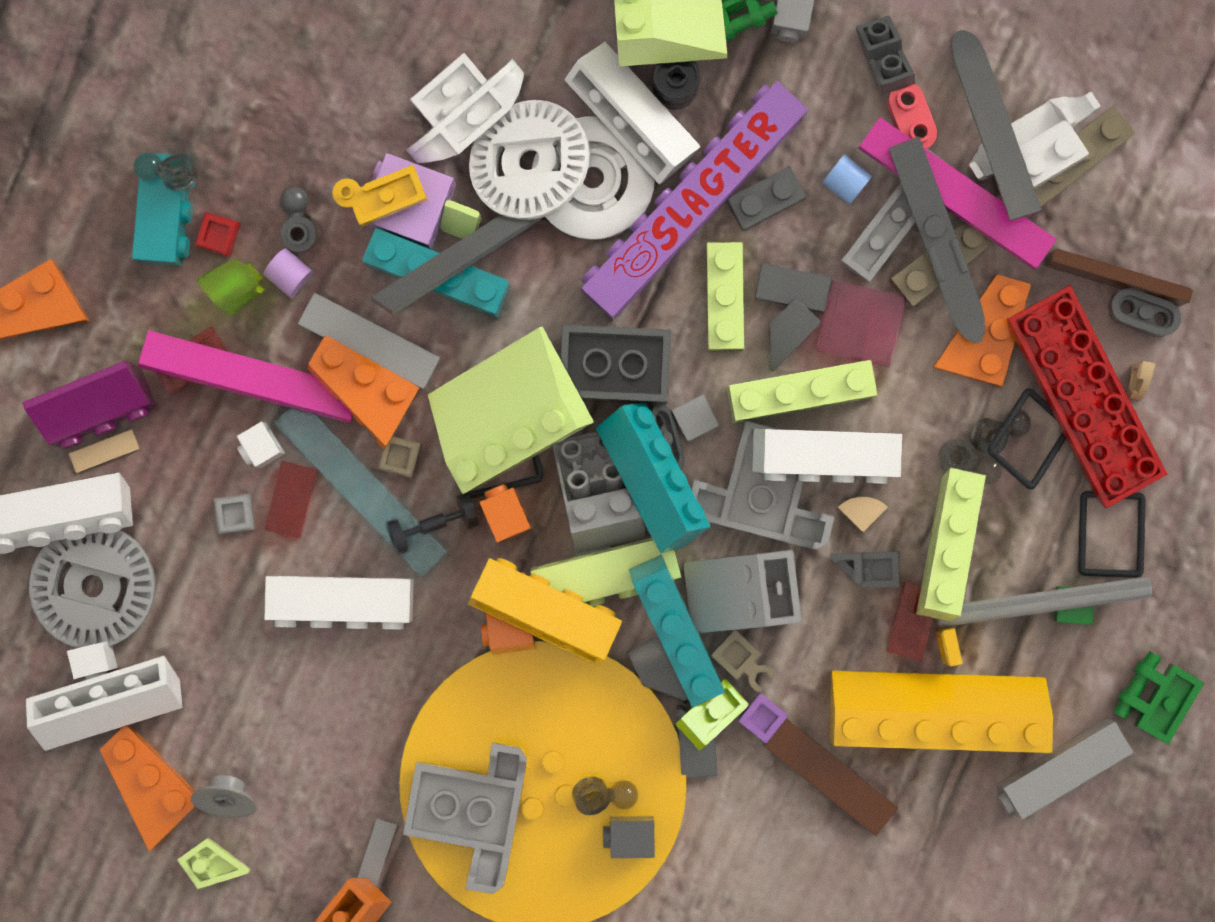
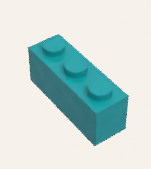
[132,152,196,267]

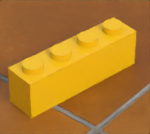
[468,558,622,666]

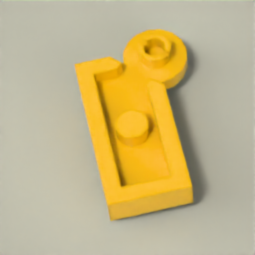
[332,165,428,227]

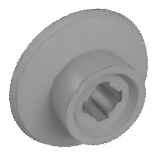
[191,775,256,818]

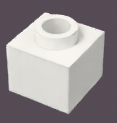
[237,421,285,468]
[67,641,118,680]

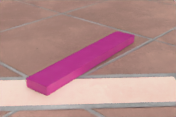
[858,117,1057,270]
[138,330,352,423]

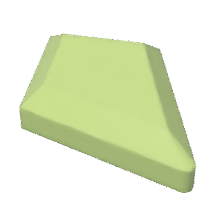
[177,838,250,889]

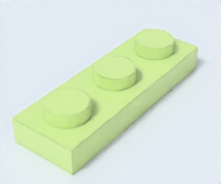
[706,242,744,350]

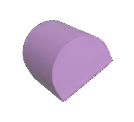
[263,248,315,299]

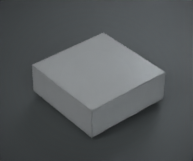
[671,394,719,442]
[214,494,256,534]

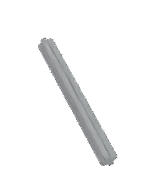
[937,577,1152,627]

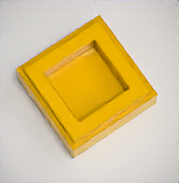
[936,627,963,667]

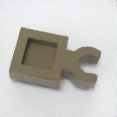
[710,630,776,692]

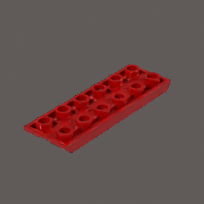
[1007,285,1168,508]

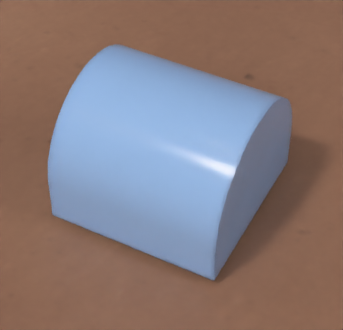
[822,154,872,205]

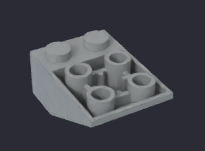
[552,431,646,553]
[683,550,802,633]

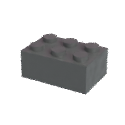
[561,325,671,405]

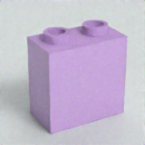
[366,153,456,250]

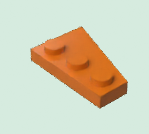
[0,259,90,340]
[932,274,1031,387]
[307,335,420,450]
[100,725,195,852]

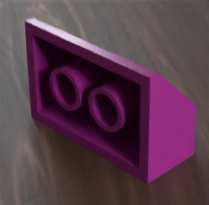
[22,361,157,450]

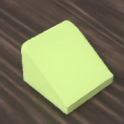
[440,200,482,239]

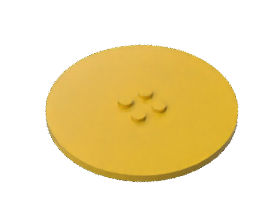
[399,641,687,922]

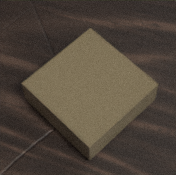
[377,436,421,478]

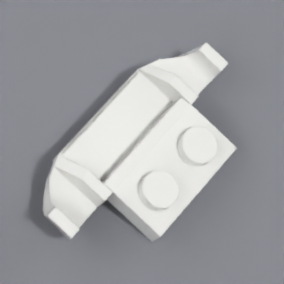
[406,53,524,163]
[969,92,1100,189]

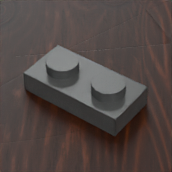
[726,166,806,232]

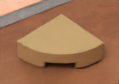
[1127,361,1155,401]
[836,497,888,532]

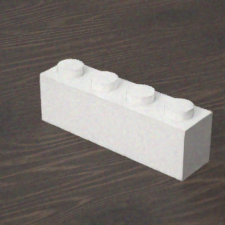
[564,42,701,185]
[752,429,902,484]
[0,473,133,554]
[264,576,414,629]
[26,656,183,751]

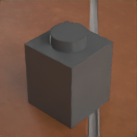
[603,816,655,858]

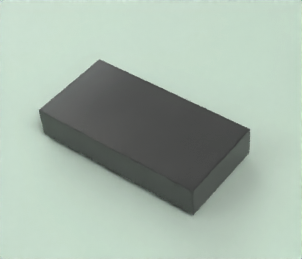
[755,263,832,313]

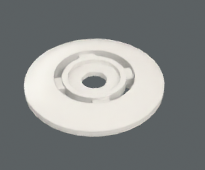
[469,100,590,220]
[532,116,655,240]

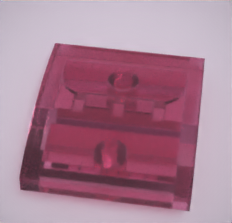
[816,280,906,368]

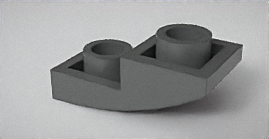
[856,15,915,95]

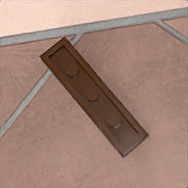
[1044,248,1193,307]
[763,718,898,836]

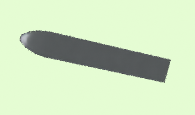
[952,30,1042,222]
[889,136,985,344]
[371,215,543,315]

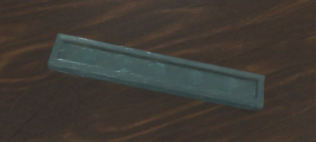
[274,408,448,577]

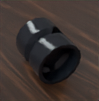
[652,61,700,110]

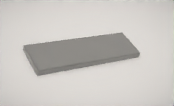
[357,818,397,887]

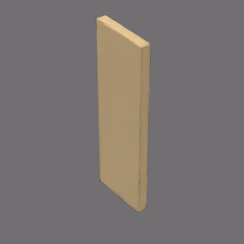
[69,429,140,473]

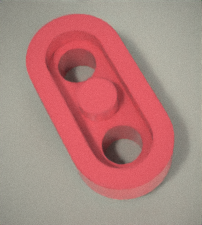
[887,84,937,149]

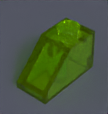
[195,258,265,317]

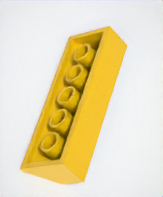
[829,670,1053,753]

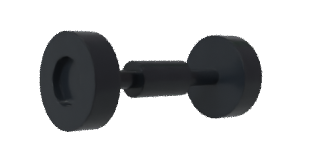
[386,493,479,555]

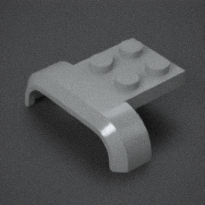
[691,421,835,550]
[403,742,527,894]

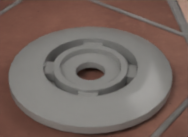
[29,530,155,648]

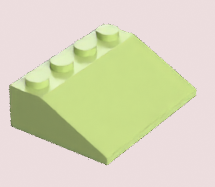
[614,0,727,67]
[428,327,594,494]

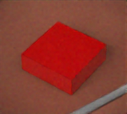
[194,212,241,257]

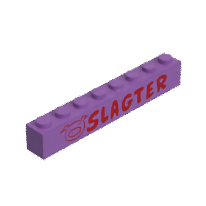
[581,81,809,321]

